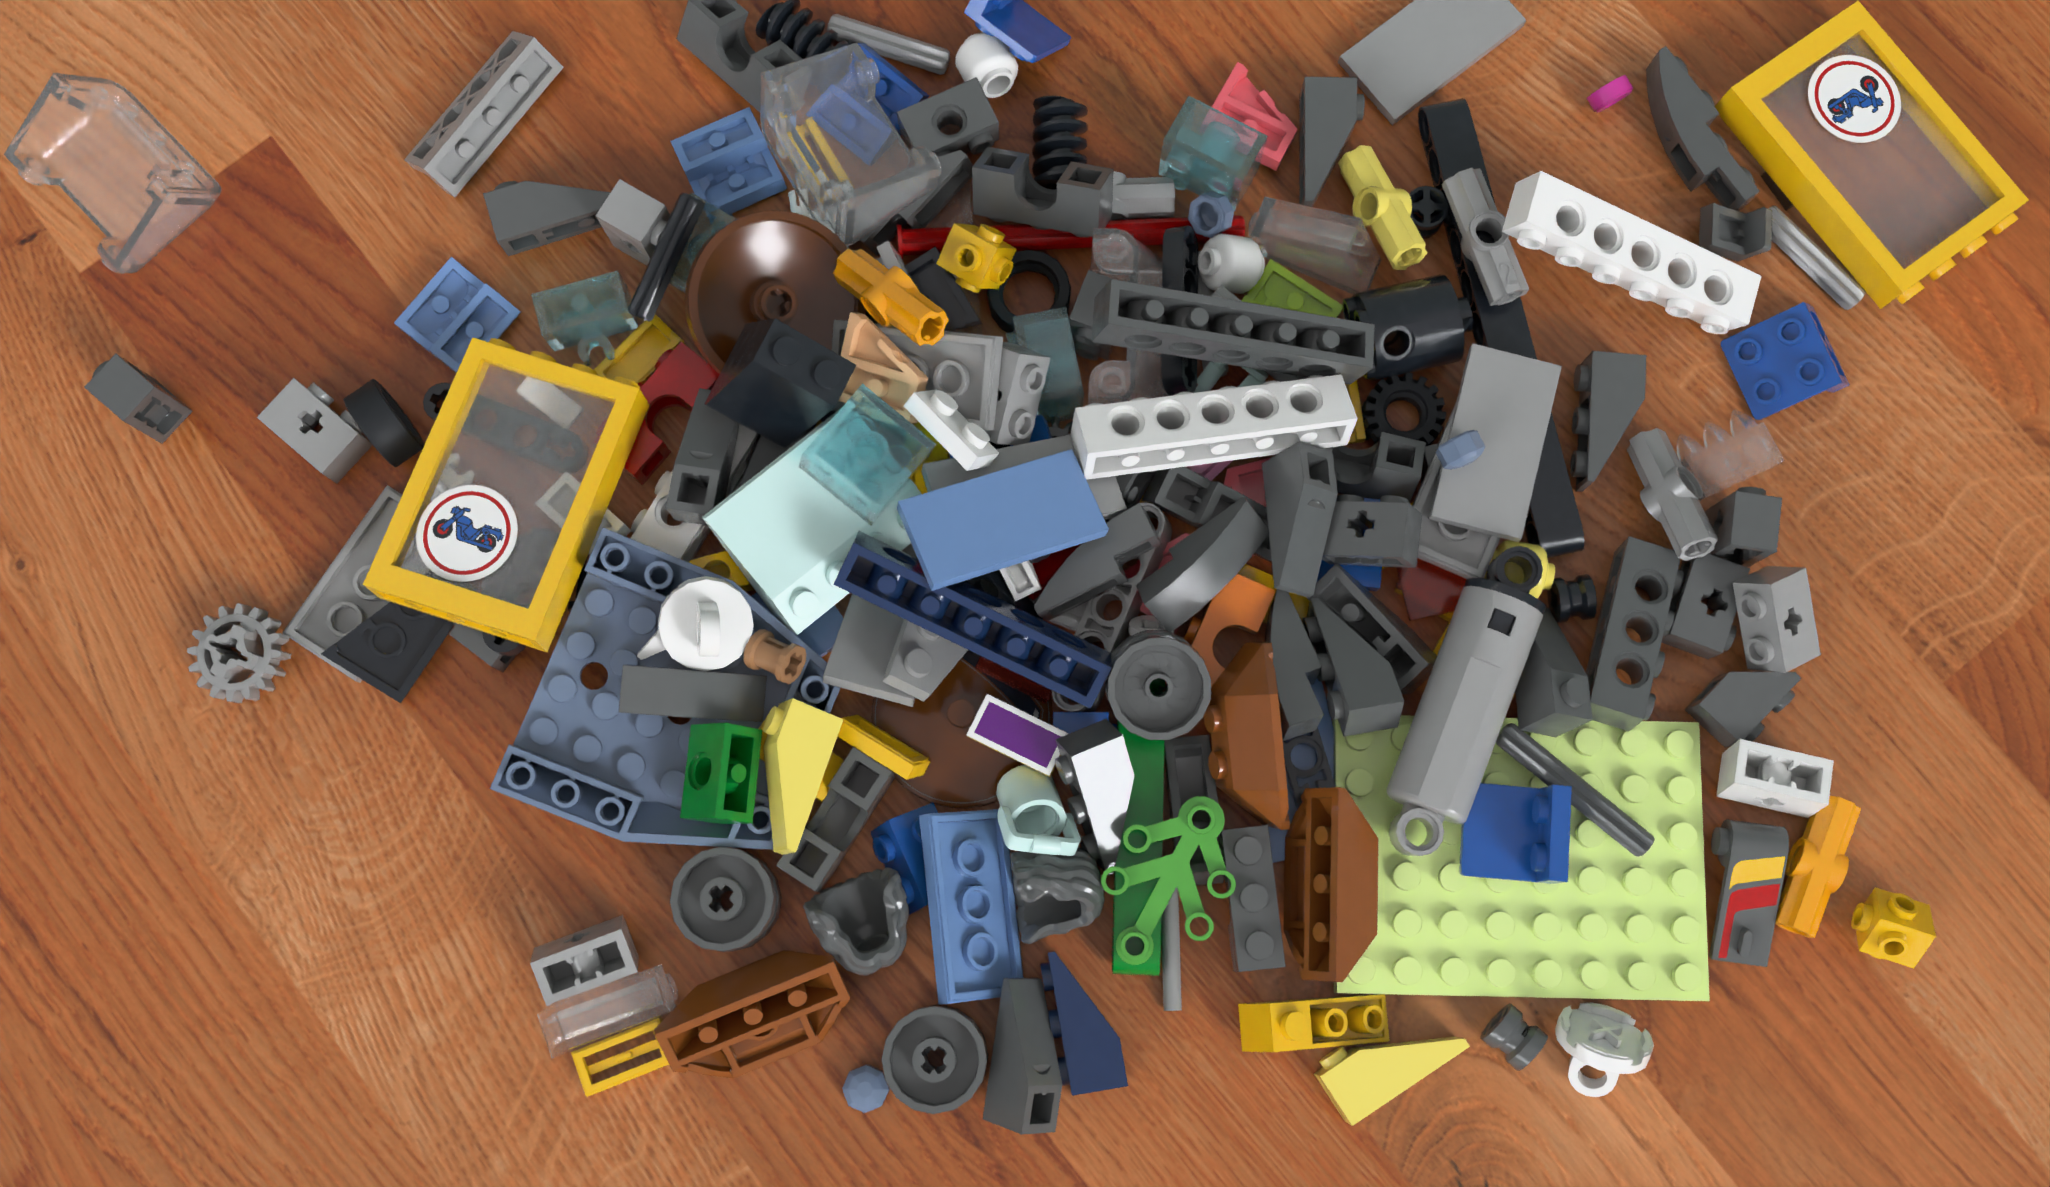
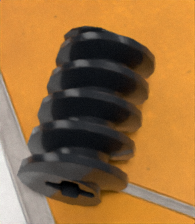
[755,0,850,90]
[1032,96,1088,189]

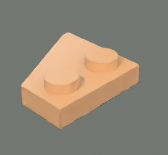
[839,312,928,423]

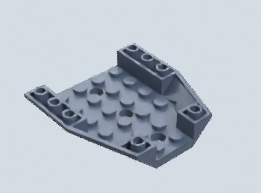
[490,527,840,850]

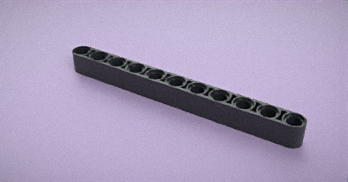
[1418,98,1585,558]

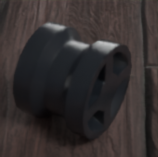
[1409,186,1449,239]
[1547,574,1597,623]

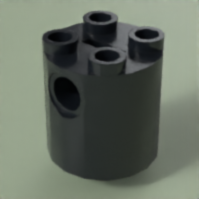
[1342,274,1473,381]

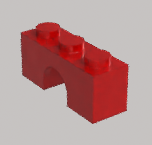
[593,342,720,486]

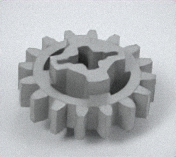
[187,603,291,703]

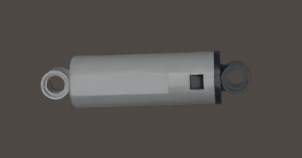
[1387,546,1546,856]

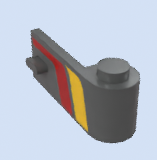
[1709,819,1789,967]

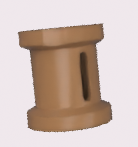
[743,629,807,684]

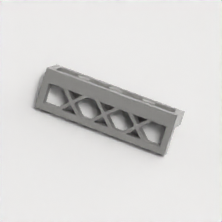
[404,31,564,197]

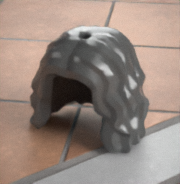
[1011,847,1105,944]
[803,868,909,976]

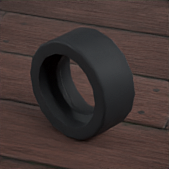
[987,250,1071,339]
[344,379,425,467]

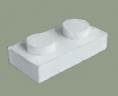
[904,389,999,471]

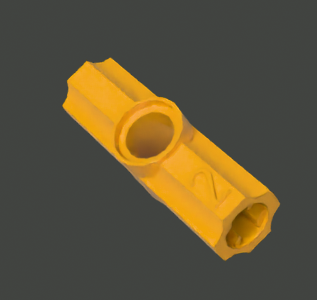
[833,248,949,346]
[1775,795,1861,938]

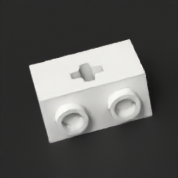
[1716,739,1834,818]

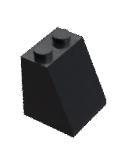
[705,318,856,448]

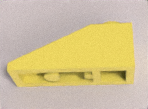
[763,698,844,855]
[1314,1037,1470,1126]

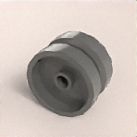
[1105,630,1211,740]
[670,847,782,952]
[882,1005,988,1114]

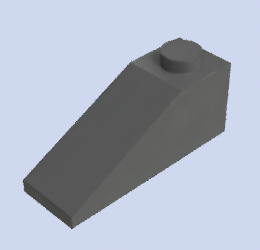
[1299,77,1365,217]
[483,181,611,256]
[1306,564,1437,695]
[1515,607,1593,737]

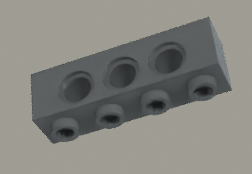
[1586,536,1684,732]

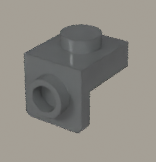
[1699,203,1772,262]

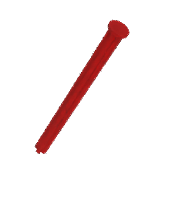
[897,215,1246,260]

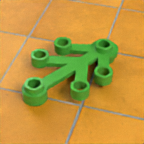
[1101,796,1236,965]

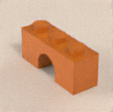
[1166,573,1276,687]

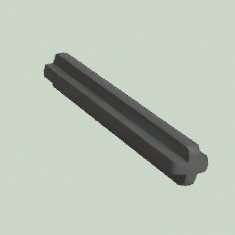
[1496,723,1655,857]

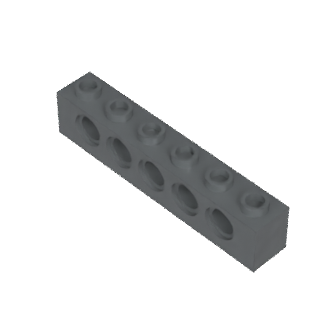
[1091,279,1375,384]

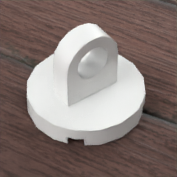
[658,576,754,671]
[1555,1002,1654,1097]

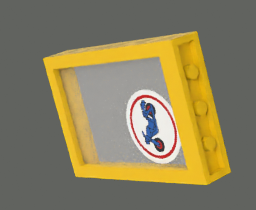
[1715,1,2029,309]
[363,337,650,653]

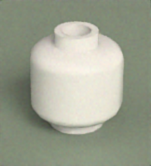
[955,32,1018,98]
[1198,233,1265,294]

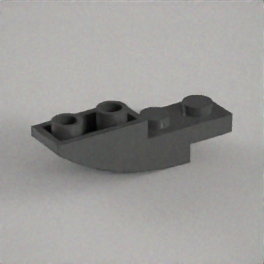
[1646,46,1760,211]

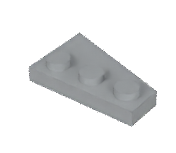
[882,592,989,702]

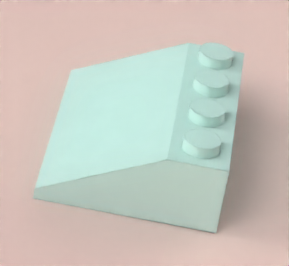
[702,404,921,635]

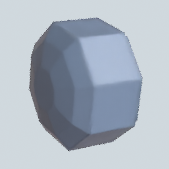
[1188,191,1234,238]
[1435,430,1486,470]
[842,1064,890,1113]

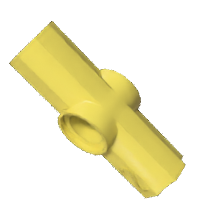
[1338,145,1428,270]

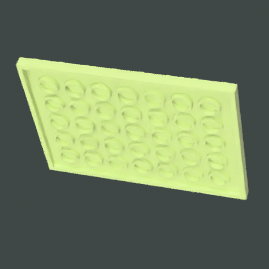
[1332,715,1710,1001]

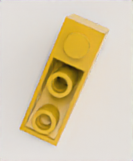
[1238,994,1390,1052]

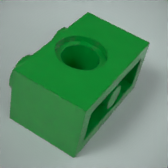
[680,723,763,824]

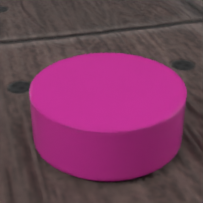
[1587,75,1633,113]

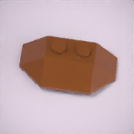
[1204,642,1290,830]
[1283,787,1378,982]
[654,950,850,1078]

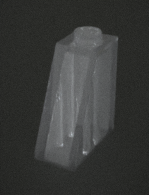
[1248,197,1381,294]
[537,964,678,1059]

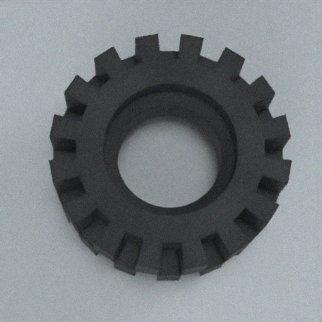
[1361,373,1446,446]

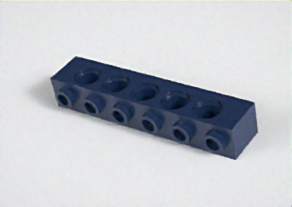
[833,531,1112,709]

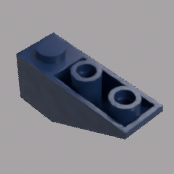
[1040,951,1128,1096]

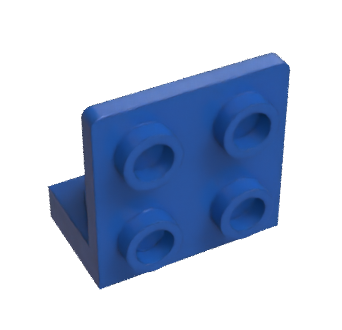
[964,0,1071,63]
[1720,302,1850,420]
[1459,783,1572,884]

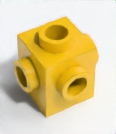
[936,223,1017,293]
[1851,887,1936,969]

